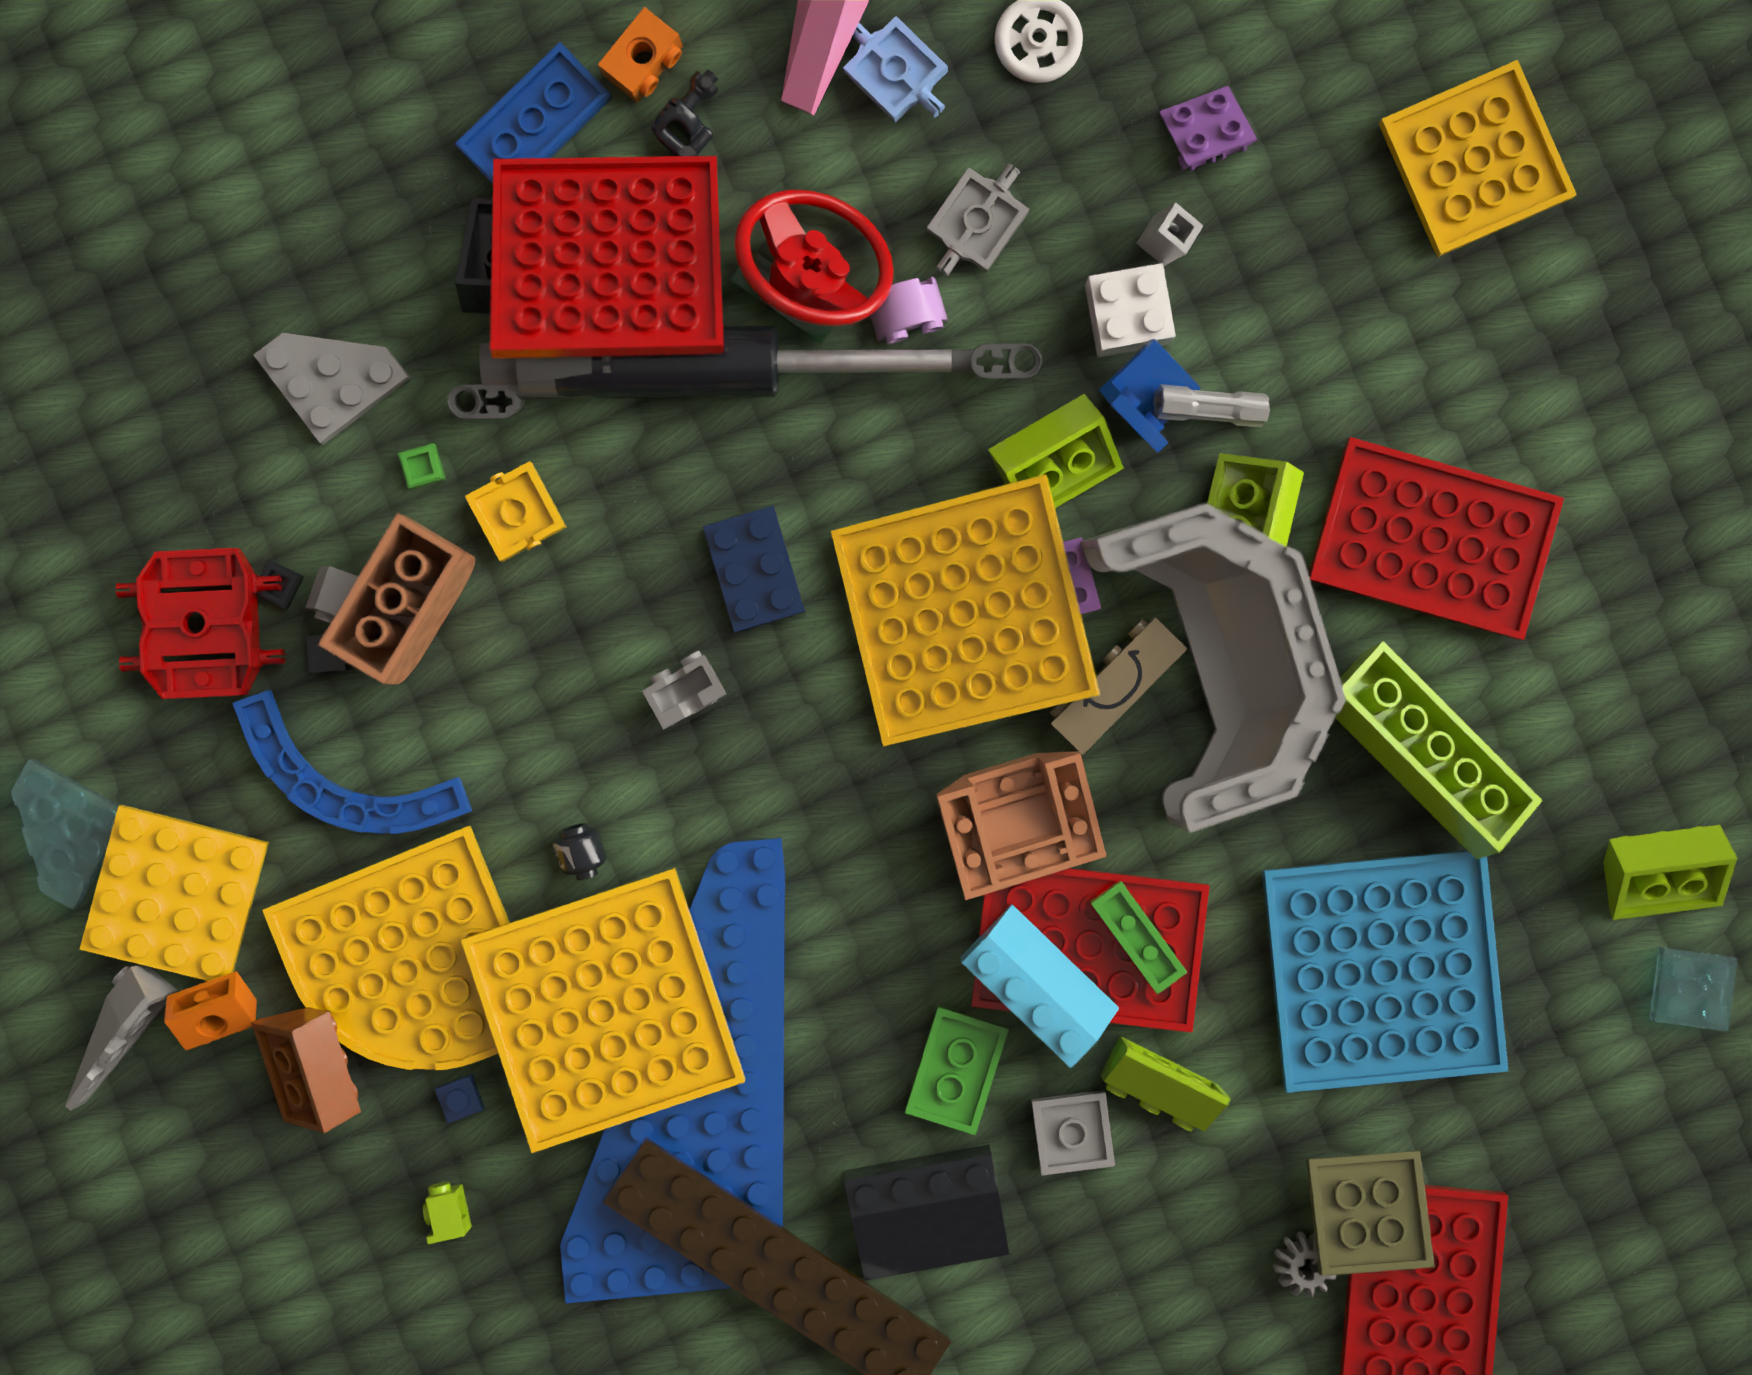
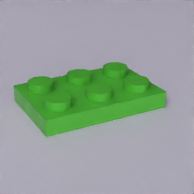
[905,1005,1009,1135]

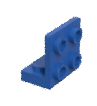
[1099,339,1200,453]

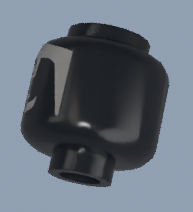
[553,823,607,880]

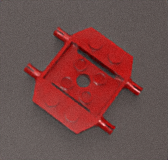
[115,548,286,699]

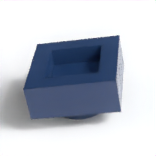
[435,1074,485,1123]

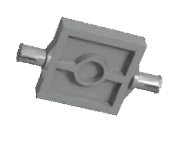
[926,163,1029,276]

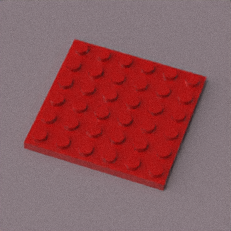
[490,156,724,358]

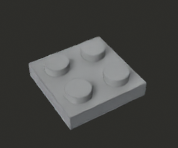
[1031,1090,1115,1176]

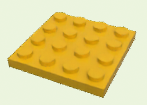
[1378,60,1577,257]
[80,805,269,981]

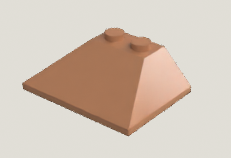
[936,751,1107,900]

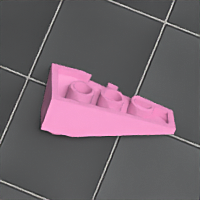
[781,0,869,116]

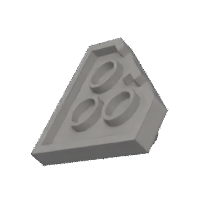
[254,333,411,445]

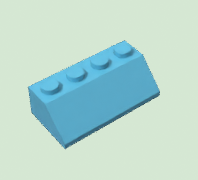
[960,904,1119,1068]

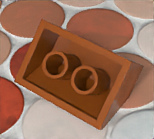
[251,1007,361,1133]

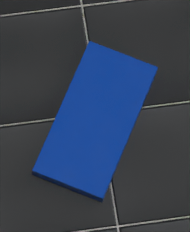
[455,42,612,184]

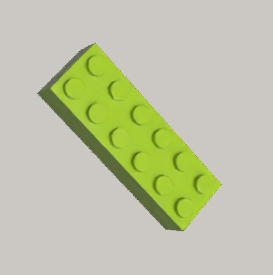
[1335,641,1543,859]

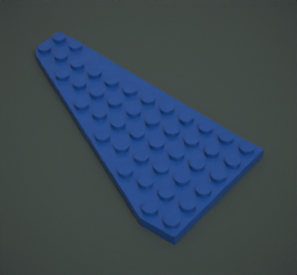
[560,837,785,1303]

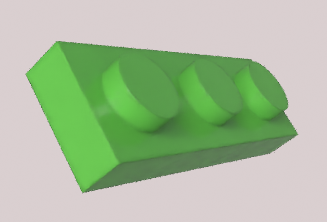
[1090,880,1188,994]

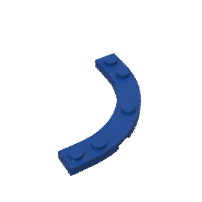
[233,690,472,834]

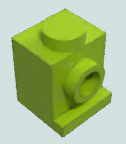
[423,1181,472,1244]

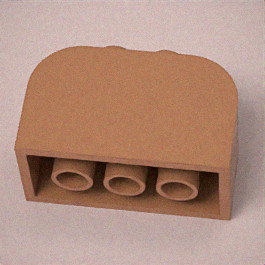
[318,513,475,684]

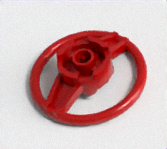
[735,190,894,326]

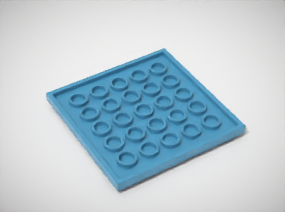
[1262,850,1508,1093]

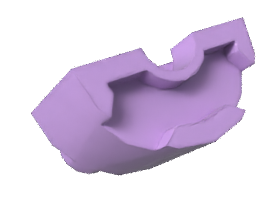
[867,277,948,344]

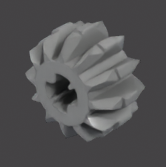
[1273,1231,1336,1298]

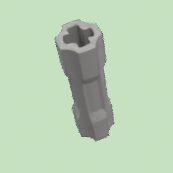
[1153,384,1270,428]

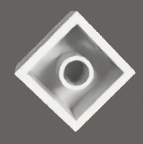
[1085,263,1176,357]

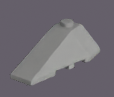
[65,964,178,1111]

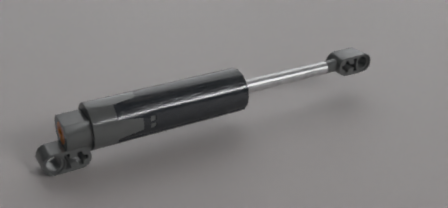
[447,326,1042,419]

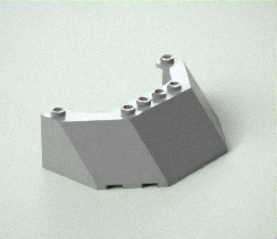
[1080,504,1346,833]

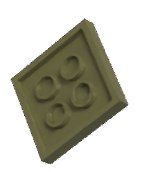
[1306,1151,1435,1276]

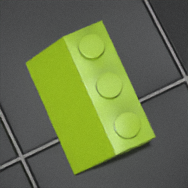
[988,394,1124,508]
[1207,453,1304,547]
[1603,825,1737,920]
[1100,1036,1231,1132]

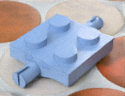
[843,16,948,123]

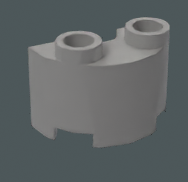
[642,651,727,730]

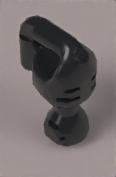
[651,69,718,156]

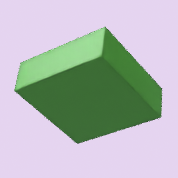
[398,443,446,490]

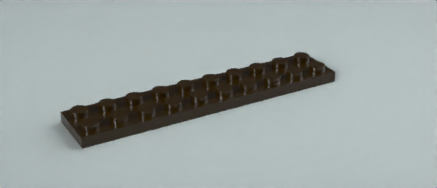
[603,1137,951,1375]

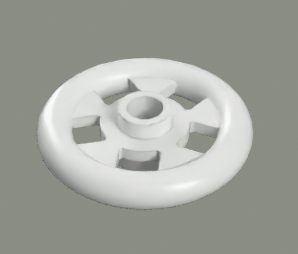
[995,0,1083,83]

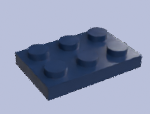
[703,506,805,633]

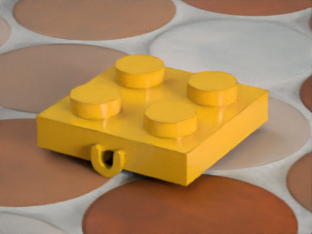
[465,461,567,562]

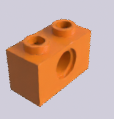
[598,7,683,103]
[164,971,257,1050]

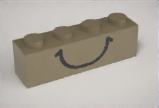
[1048,617,1187,755]

